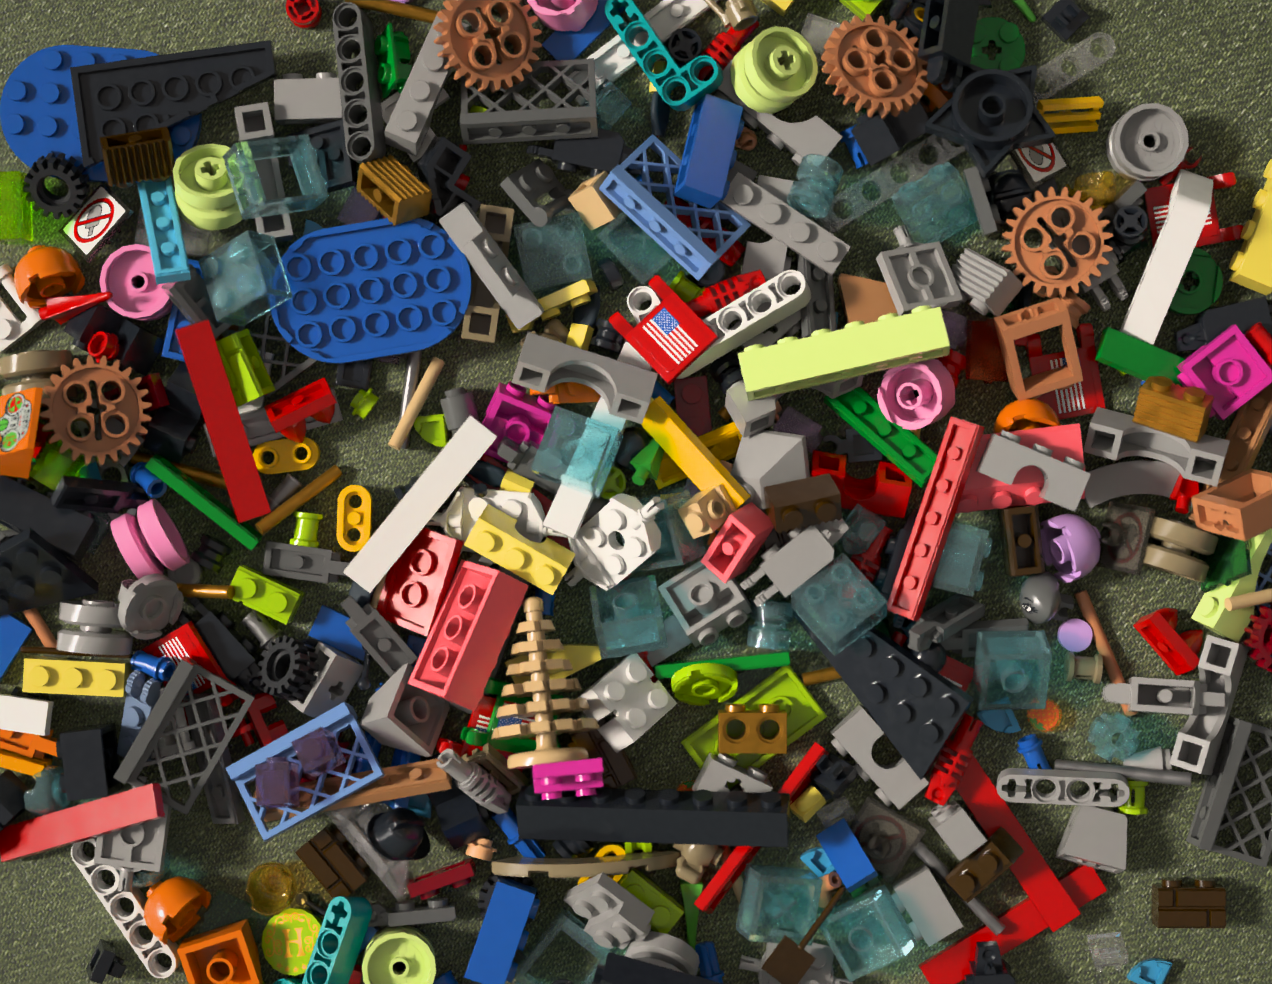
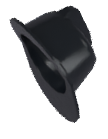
[986,167,1058,224]
[366,807,430,861]

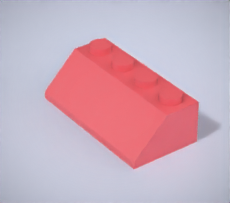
[956,423,1085,513]
[407,559,529,711]

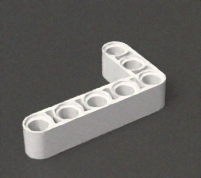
[1120,169,1213,345]
[627,270,811,379]
[71,837,181,978]

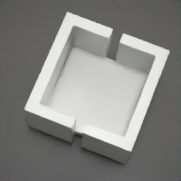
[578,651,677,753]

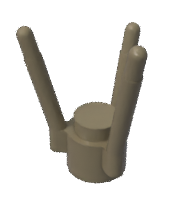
[704,0,758,31]

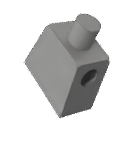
[1055,790,1128,874]

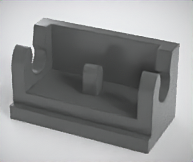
[161,264,235,339]

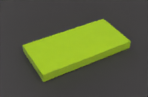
[681,665,827,789]

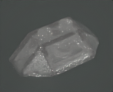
[325,801,411,903]

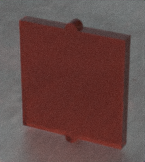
[965,319,1009,384]

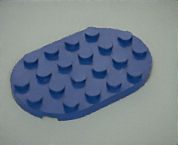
[0,45,202,184]
[269,218,472,364]

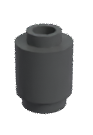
[440,386,480,435]

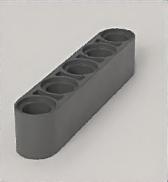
[332,2,386,165]

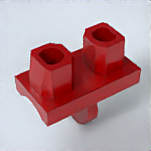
[231,692,289,748]

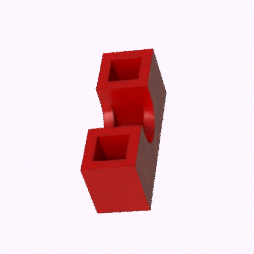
[809,450,912,518]

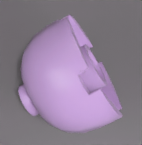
[1040,514,1101,583]

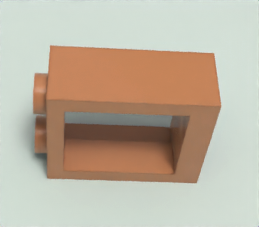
[994,297,1084,401]
[1191,468,1272,541]

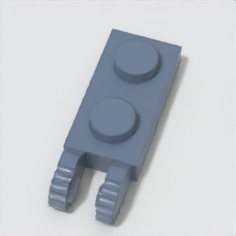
[117,670,161,761]

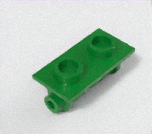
[374,23,412,98]

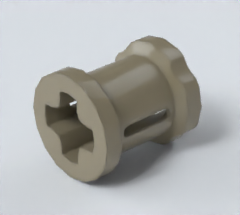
[1063,651,1103,684]

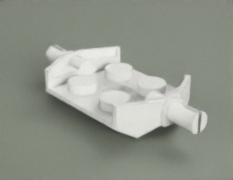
[426,487,567,554]
[564,493,665,591]

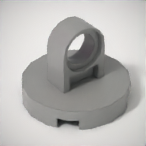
[118,573,184,640]

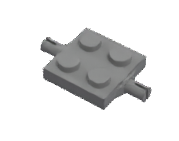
[876,225,963,328]
[93,775,172,892]
[739,933,853,984]

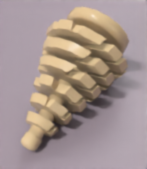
[491,597,600,769]

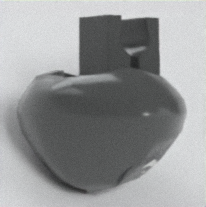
[1019,570,1074,625]

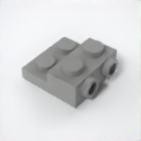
[658,559,752,647]
[563,872,655,950]

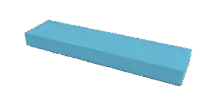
[137,176,191,285]

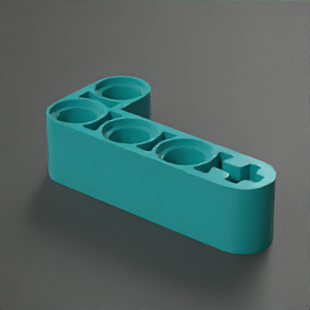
[605,0,724,111]
[274,896,372,984]

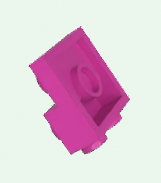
[1176,324,1272,420]
[482,381,561,463]
[532,758,603,800]

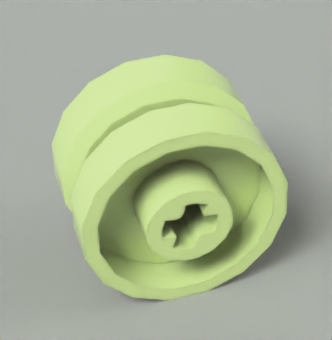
[730,26,818,114]
[173,144,250,231]
[362,925,436,984]

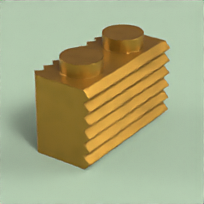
[356,155,432,226]
[1132,376,1214,443]

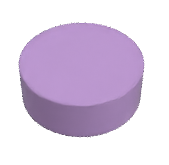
[1057,618,1093,652]

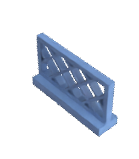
[599,134,751,281]
[226,702,385,842]

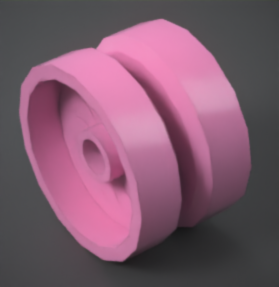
[99,244,173,322]
[111,499,190,579]

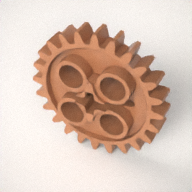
[433,0,542,93]
[821,14,928,119]
[1001,187,1113,297]
[39,355,152,466]

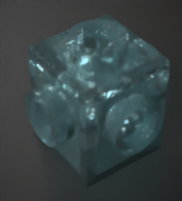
[1087,712,1140,762]

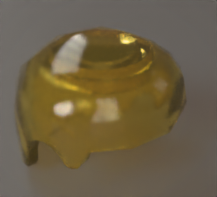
[1066,171,1116,211]
[245,861,297,917]

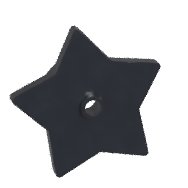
[925,63,1055,178]

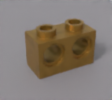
[718,704,787,754]

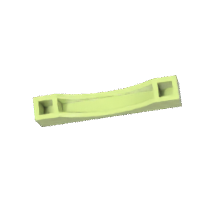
[1191,472,1272,643]

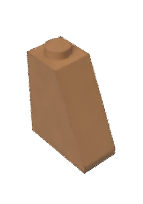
[837,273,899,372]

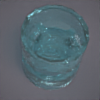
[787,154,844,218]
[747,599,794,650]

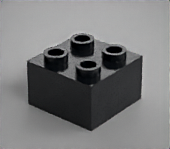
[56,722,123,801]

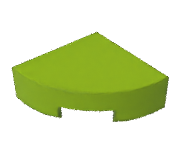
[413,414,449,447]

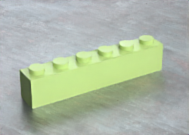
[738,305,950,401]

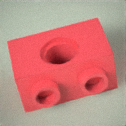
[700,502,774,583]

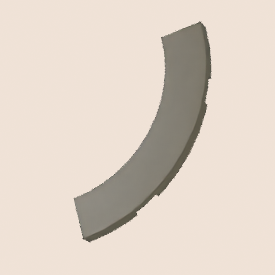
[492,849,681,878]

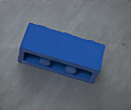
[673,93,744,209]
[464,876,540,984]

